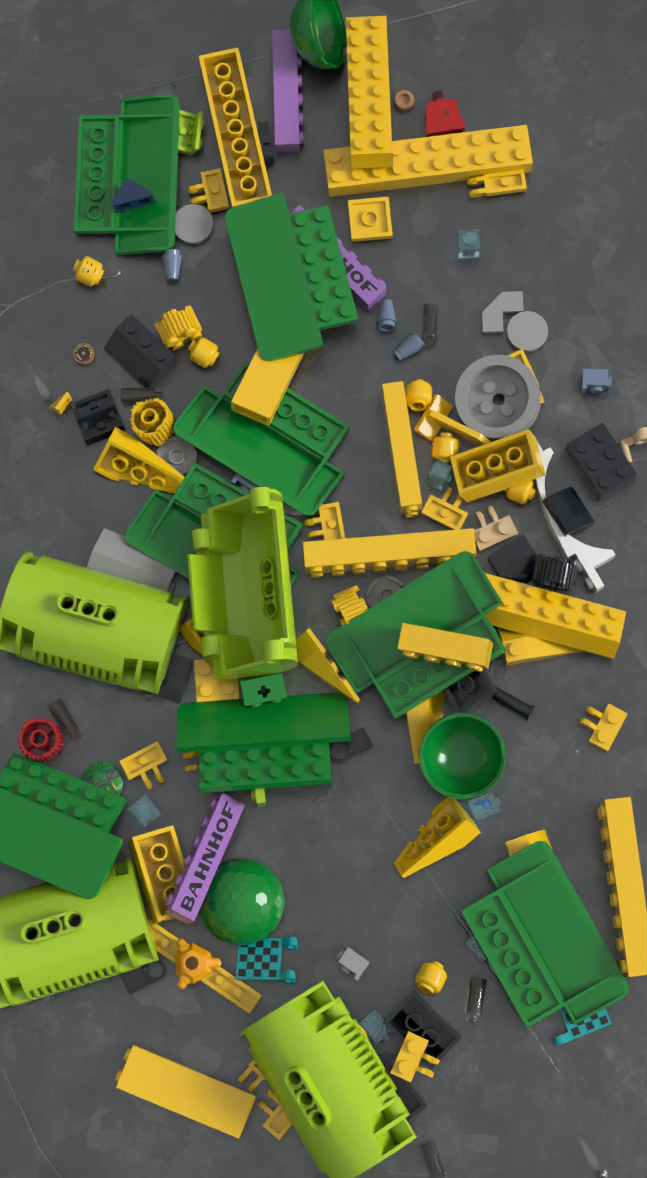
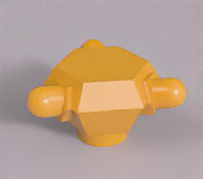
[175,939,221,989]

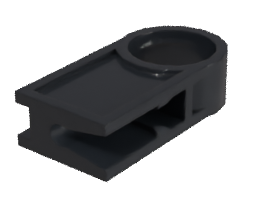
[258,120,274,164]
[330,727,373,763]
[120,960,166,995]

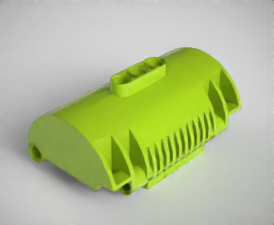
[187,487,298,679]
[0,551,190,694]
[0,857,159,1008]
[239,981,417,1178]

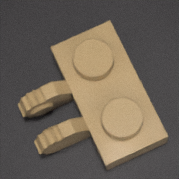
[474,506,518,552]

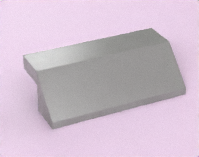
[87,528,177,591]

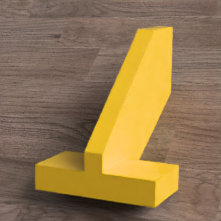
[414,395,491,447]

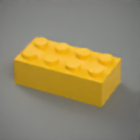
[450,429,546,502]
[397,623,493,672]
[127,825,185,925]

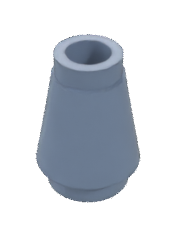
[161,249,182,280]
[376,299,397,332]
[393,331,425,361]

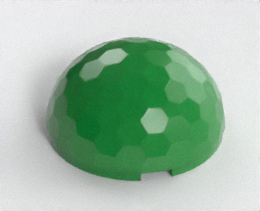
[290,0,347,70]
[419,712,506,799]
[199,858,285,945]

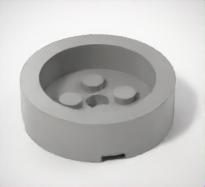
[455,355,541,441]

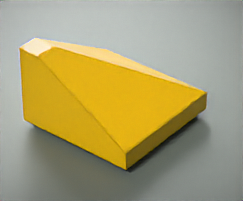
[49,392,72,415]

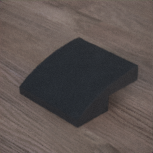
[70,389,125,445]
[542,487,595,536]
[487,534,537,584]
[140,653,193,703]

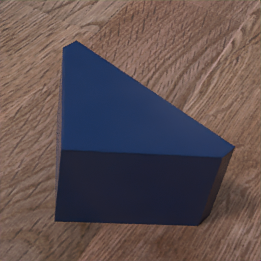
[111,178,156,213]

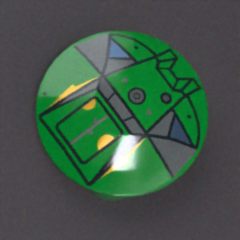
[81,761,123,795]

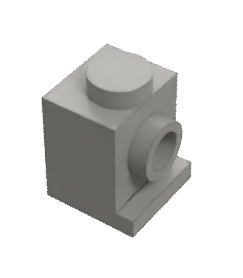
[335,947,370,981]

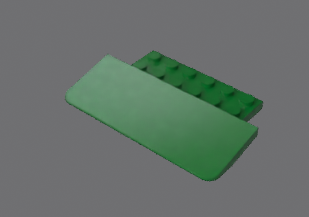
[74,95,180,256]
[225,192,358,362]
[174,362,350,516]
[125,462,303,586]
[326,551,507,719]
[176,692,351,793]
[0,752,126,899]
[460,841,629,1028]

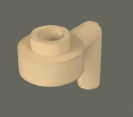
[619,427,647,463]

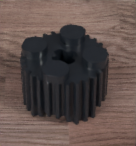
[532,554,579,591]

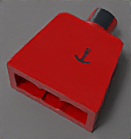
[426,91,465,137]

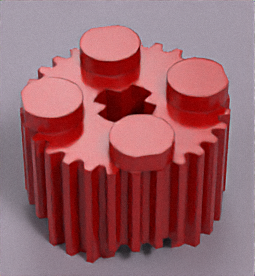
[18,717,64,763]

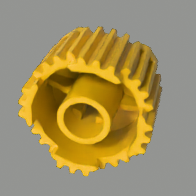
[154,305,202,351]
[130,398,176,446]
[330,585,368,626]

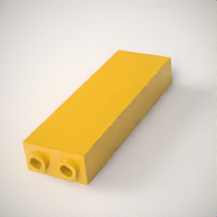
[231,348,304,426]
[382,381,422,518]
[115,1045,257,1139]

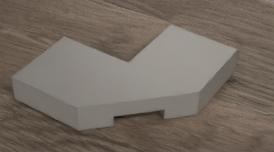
[482,291,523,334]

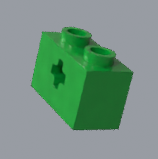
[239,672,287,708]

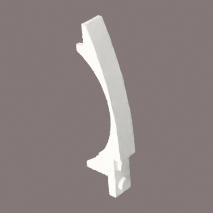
[534,442,615,593]

